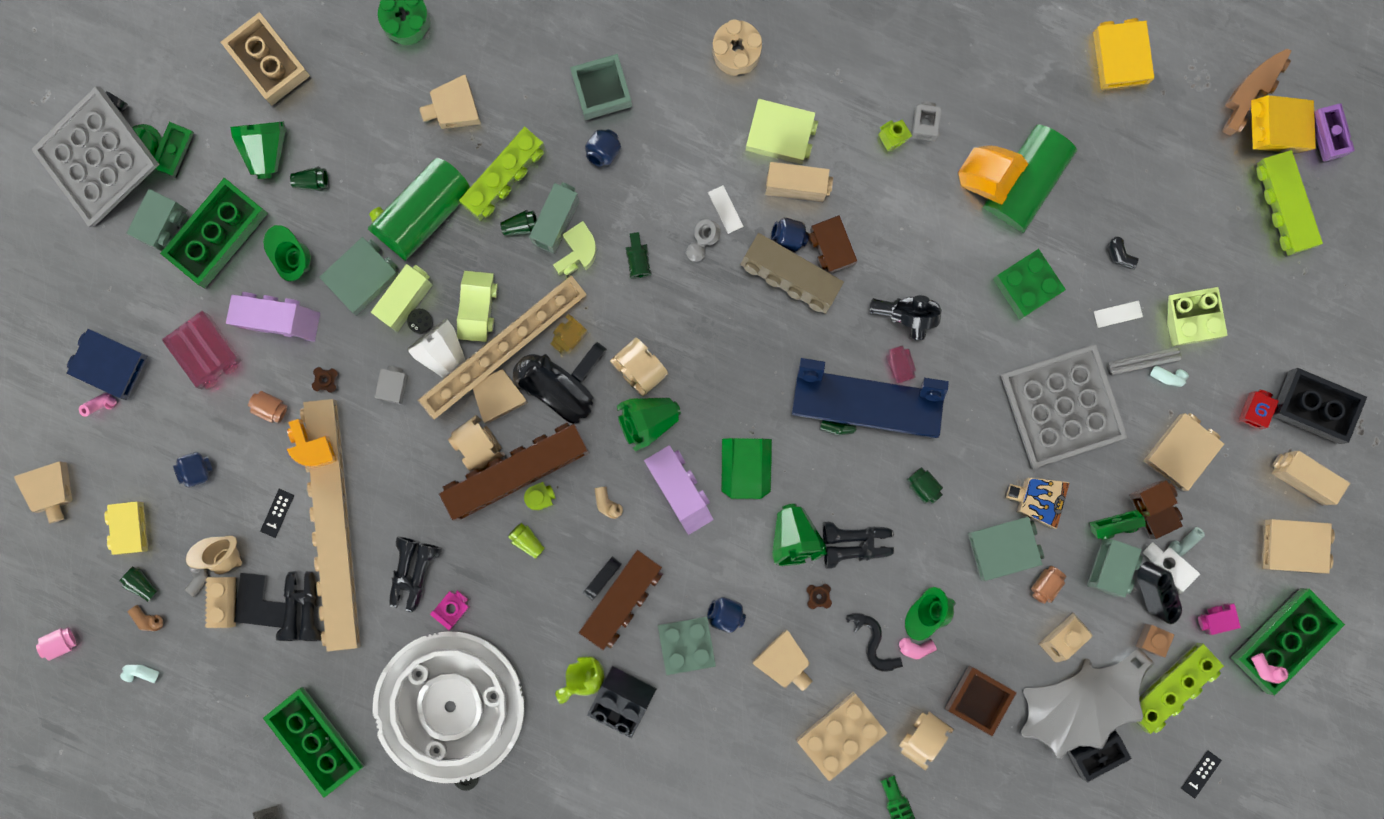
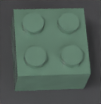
[570,54,632,120]
[126,189,187,252]
[1087,539,1143,597]
[658,616,716,675]

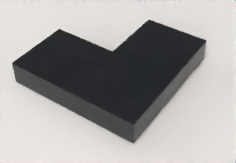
[234,573,285,628]

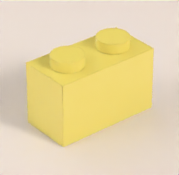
[105,502,148,555]

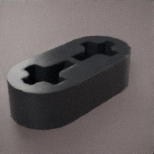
[571,342,607,384]
[583,556,622,601]

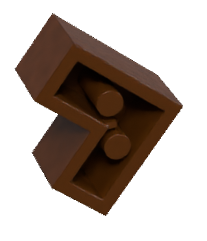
[1129,480,1183,539]

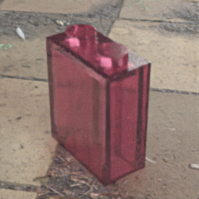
[162,311,242,390]

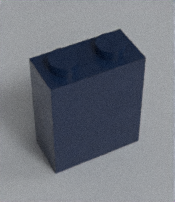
[66,329,148,400]

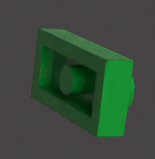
[154,122,194,177]
[1089,510,1146,540]

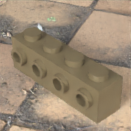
[740,233,844,314]

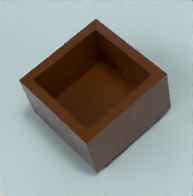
[945,666,1017,736]

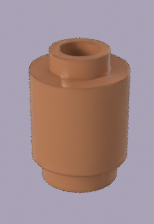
[248,391,288,424]
[1031,565,1067,604]

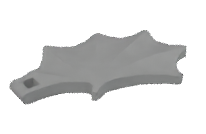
[1021,648,1154,760]

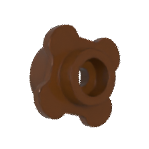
[312,367,338,393]
[806,584,832,609]

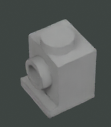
[911,102,942,141]

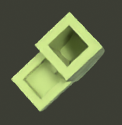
[553,221,596,276]

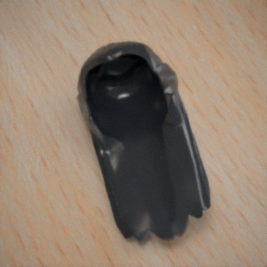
[513,354,594,424]

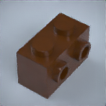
[808,215,857,274]

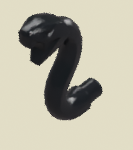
[846,613,903,672]

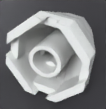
[408,319,466,378]

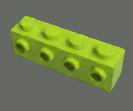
[459,126,545,221]
[1256,150,1323,256]
[1137,643,1224,734]

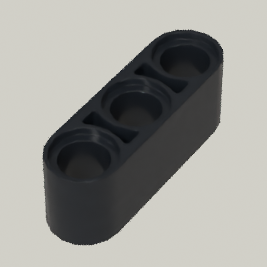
[1137,561,1182,625]

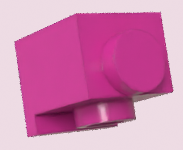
[430,590,471,630]
[1198,603,1241,635]

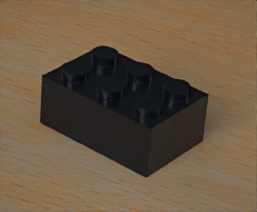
[1273,368,1367,444]

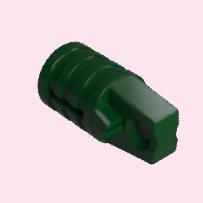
[626,232,652,279]

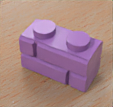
[1314,103,1355,162]

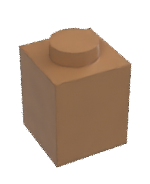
[1135,624,1175,658]

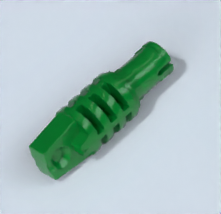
[880,775,915,819]

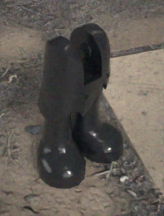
[823,522,894,569]
[389,536,442,612]
[276,571,322,641]

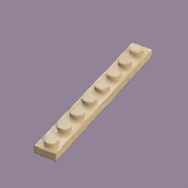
[418,275,587,420]

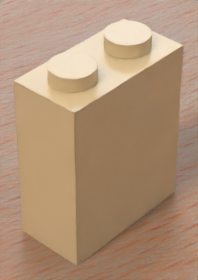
[765,162,833,202]
[1144,413,1224,492]
[1271,450,1350,506]
[1262,519,1335,574]

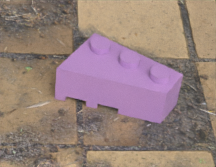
[226,292,320,342]
[644,445,713,535]

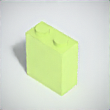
[746,99,818,165]
[371,264,433,332]

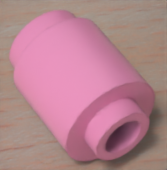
[36,628,77,661]

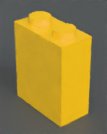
[1093,18,1154,89]
[1251,95,1316,153]

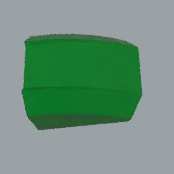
[721,438,772,499]

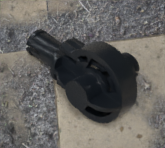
[870,295,942,340]

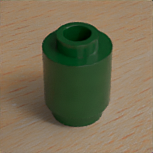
[907,467,943,504]

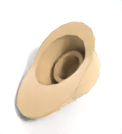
[186,536,242,574]

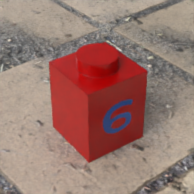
[1238,389,1279,430]

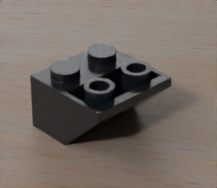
[587,666,656,738]
[1067,730,1132,783]

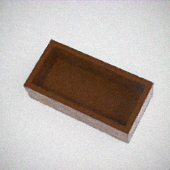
[579,550,663,650]

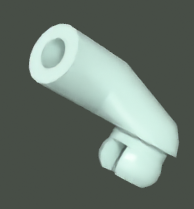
[1150,365,1189,387]
[1168,527,1205,557]
[120,665,159,683]

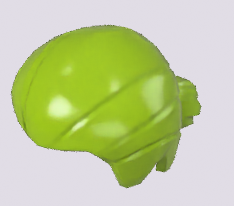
[555,657,605,704]

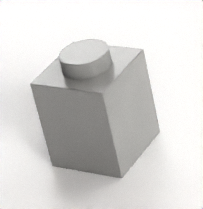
[374,366,408,404]

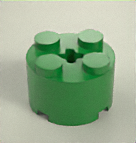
[378,0,431,45]

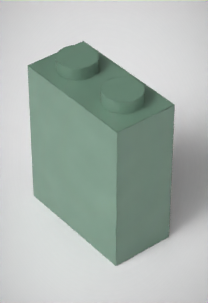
[529,182,580,254]
[319,237,399,316]
[968,517,1044,581]

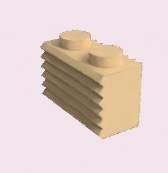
[205,577,236,628]

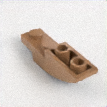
[1222,48,1291,136]

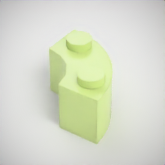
[457,271,498,342]

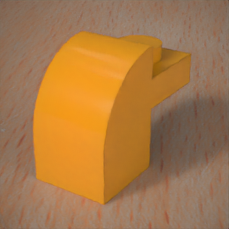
[287,419,337,467]

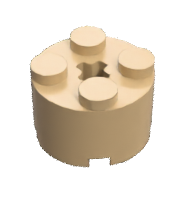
[712,20,762,75]
[610,338,668,397]
[448,415,505,472]
[899,712,954,771]

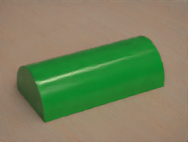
[983,124,1077,234]
[368,158,470,261]
[263,687,364,798]

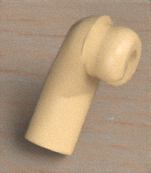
[594,486,623,519]

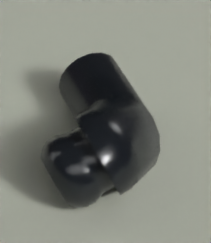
[1108,237,1139,270]

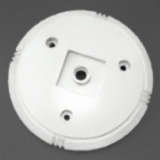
[373,631,525,783]

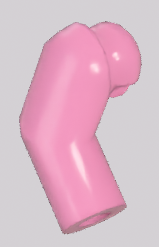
[79,393,117,417]
[899,638,937,659]
[1251,653,1288,683]

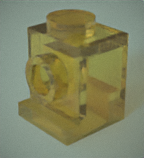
[550,313,588,354]

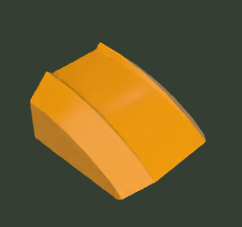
[958,145,1028,205]

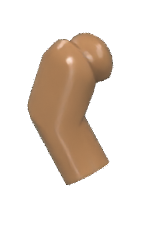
[127,605,163,632]

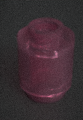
[886,345,916,384]

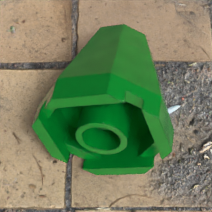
[230,121,285,179]
[617,398,681,452]
[772,504,827,566]

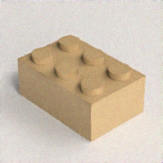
[221,12,310,106]
[796,692,887,781]

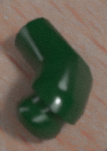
[820,420,857,435]

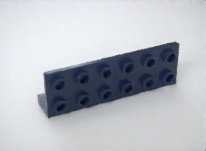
[792,358,949,438]

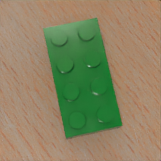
[160,177,268,289]
[1231,588,1345,696]

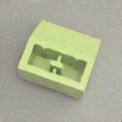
[1167,287,1228,347]

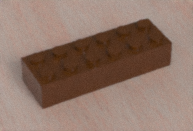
[439,423,590,521]

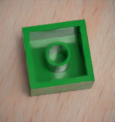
[993,248,1066,320]

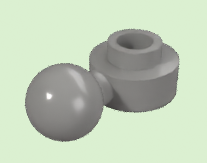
[686,219,721,262]

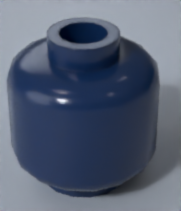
[585,129,621,167]
[771,217,809,252]
[173,452,212,488]
[707,597,746,633]

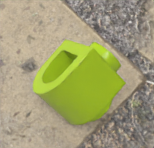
[878,119,912,152]
[524,482,556,511]

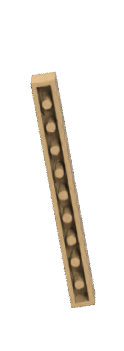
[300,399,361,651]

